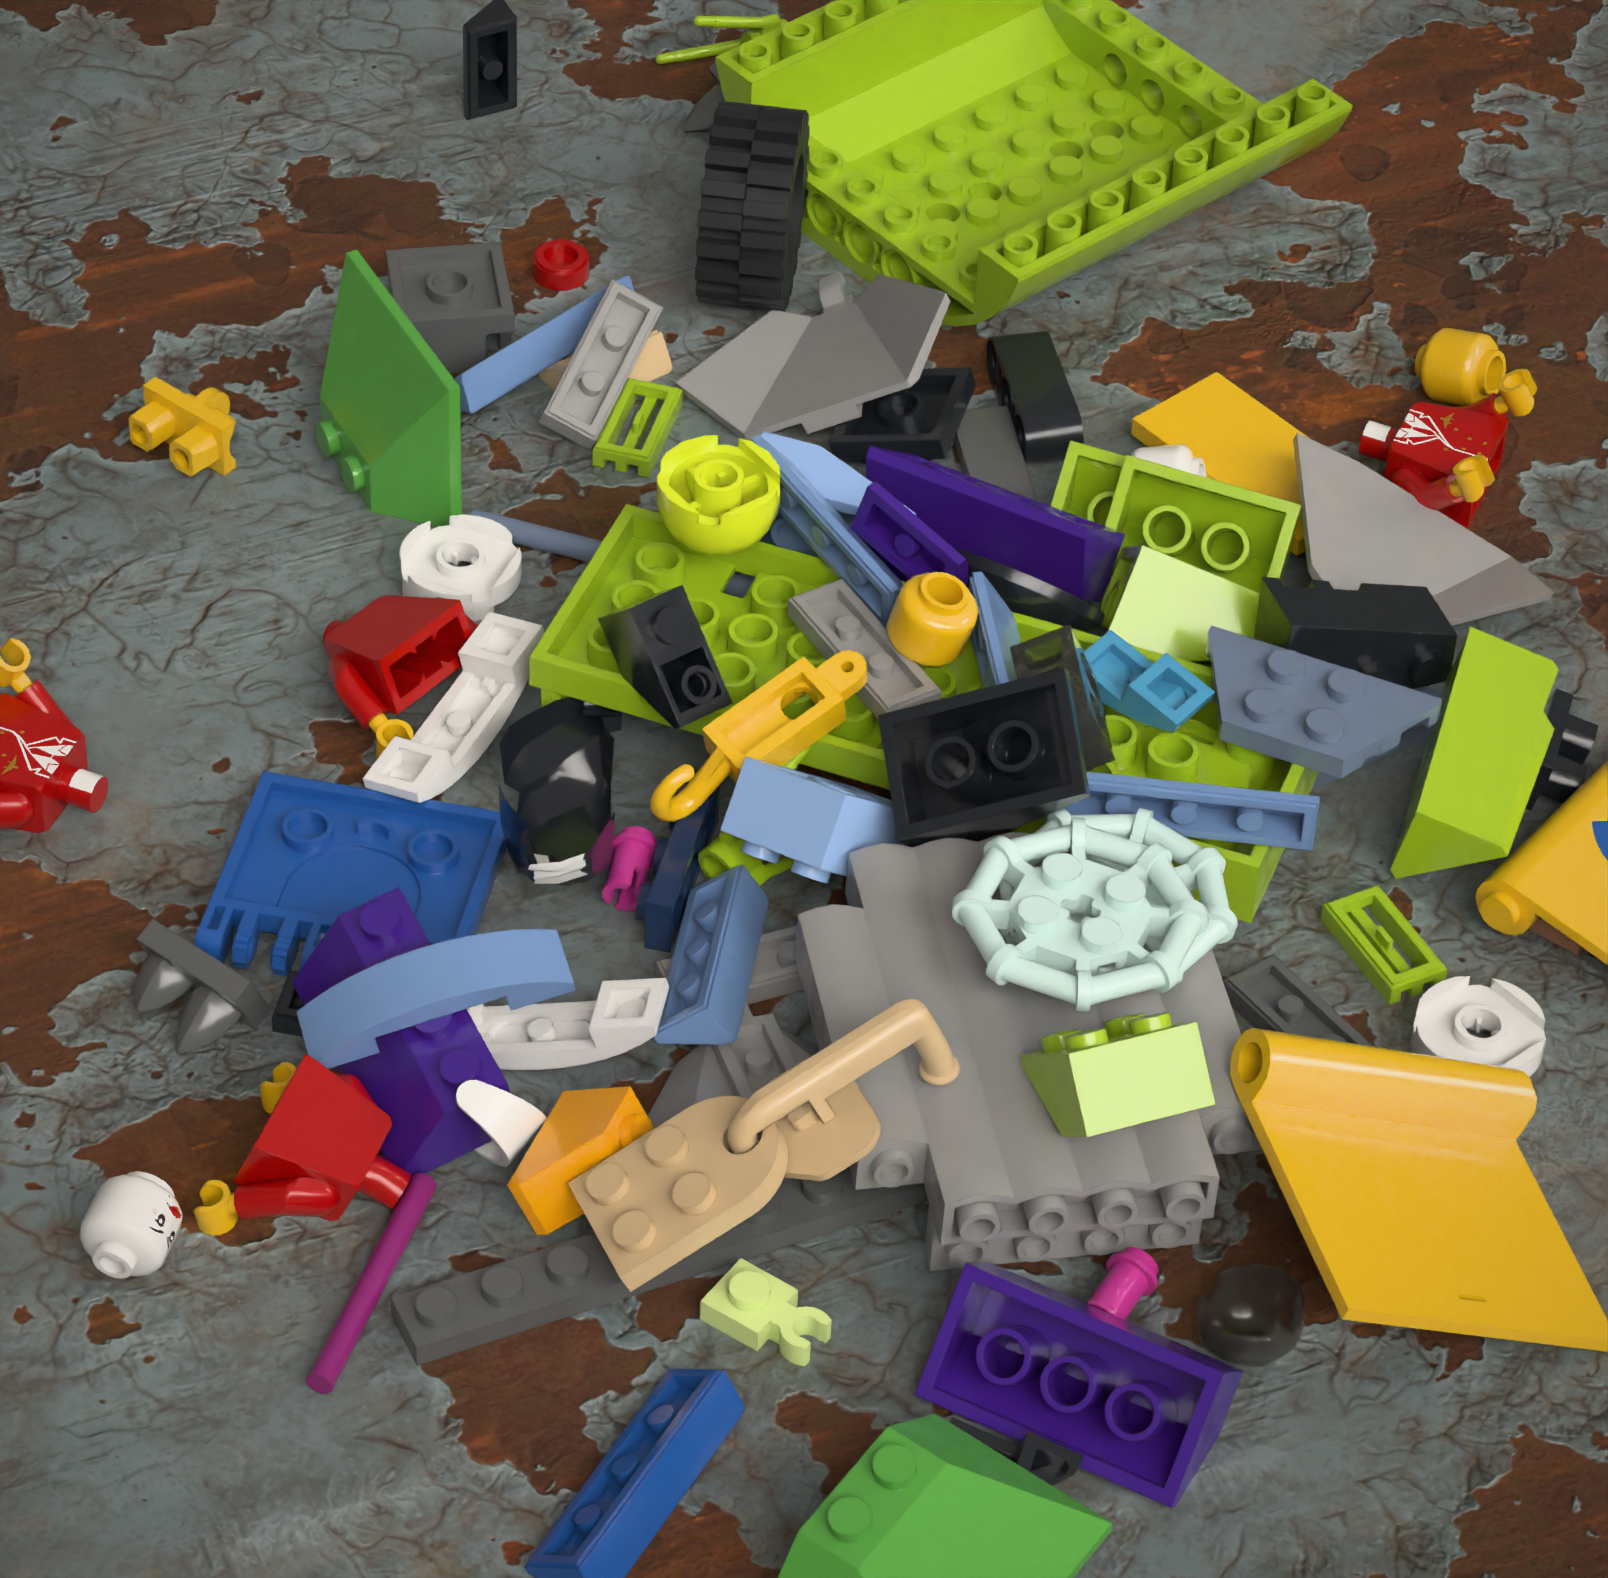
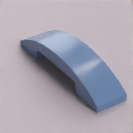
[297,929,576,1069]

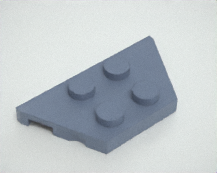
[1206,625,1442,779]

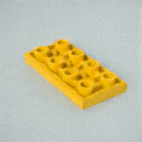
[1131,372,1309,556]

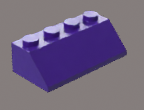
[866,446,1125,602]
[292,887,511,1181]
[914,1262,1244,1508]

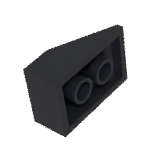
[878,668,1090,847]

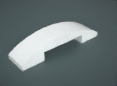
[363,612,544,803]
[467,978,669,1070]

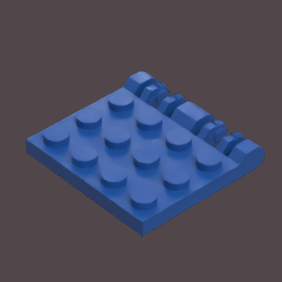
[195,771,507,976]

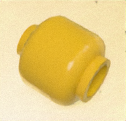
[1415,328,1506,406]
[886,572,978,667]

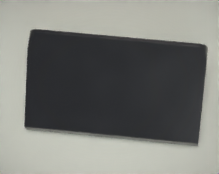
[463,0,517,120]

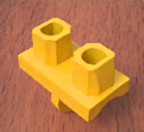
[129,377,236,477]

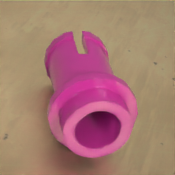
[602,826,657,911]
[1085,1247,1159,1320]

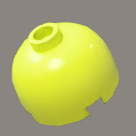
[657,435,780,555]

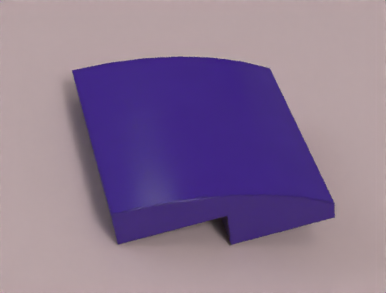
[850,481,969,587]

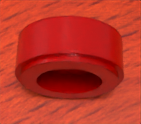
[533,239,590,291]

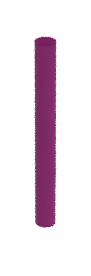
[306,1173,437,1394]

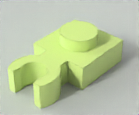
[700,1258,832,1366]

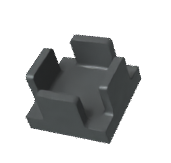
[386,242,515,373]

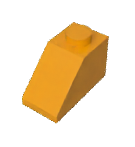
[507,1086,654,1235]

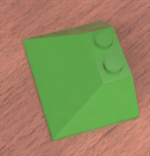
[315,250,462,527]
[778,1413,1112,1578]

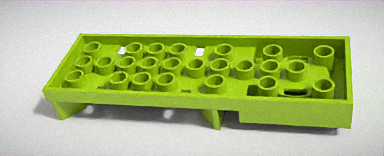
[529,504,1319,923]

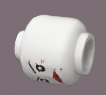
[79,1171,183,1279]

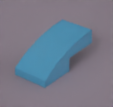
[1069,630,1215,732]

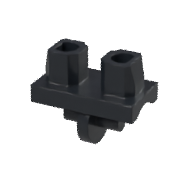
[1526,688,1598,810]

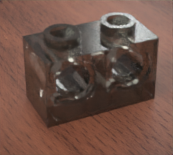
[1010,624,1115,772]

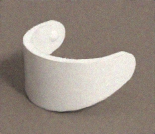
[456,1080,546,1167]

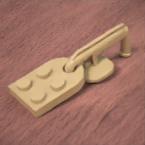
[568,999,960,1292]

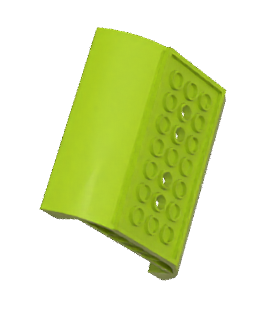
[715,0,1353,327]

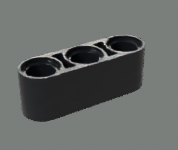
[986,331,1084,463]

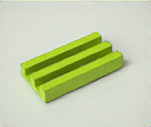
[592,378,683,478]
[1321,885,1447,1005]

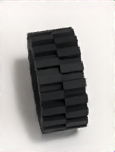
[695,101,810,312]

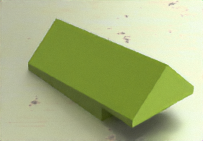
[1051,440,1302,593]
[1390,626,1559,879]

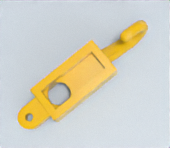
[649,650,868,822]

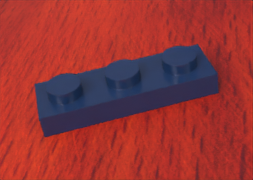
[636,770,720,953]

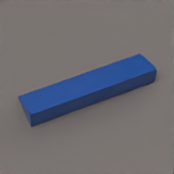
[524,1369,745,1578]

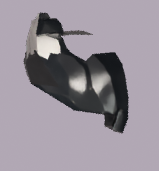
[499,697,622,886]

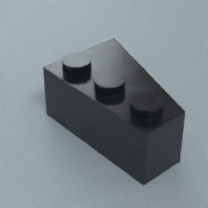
[1253,577,1458,689]

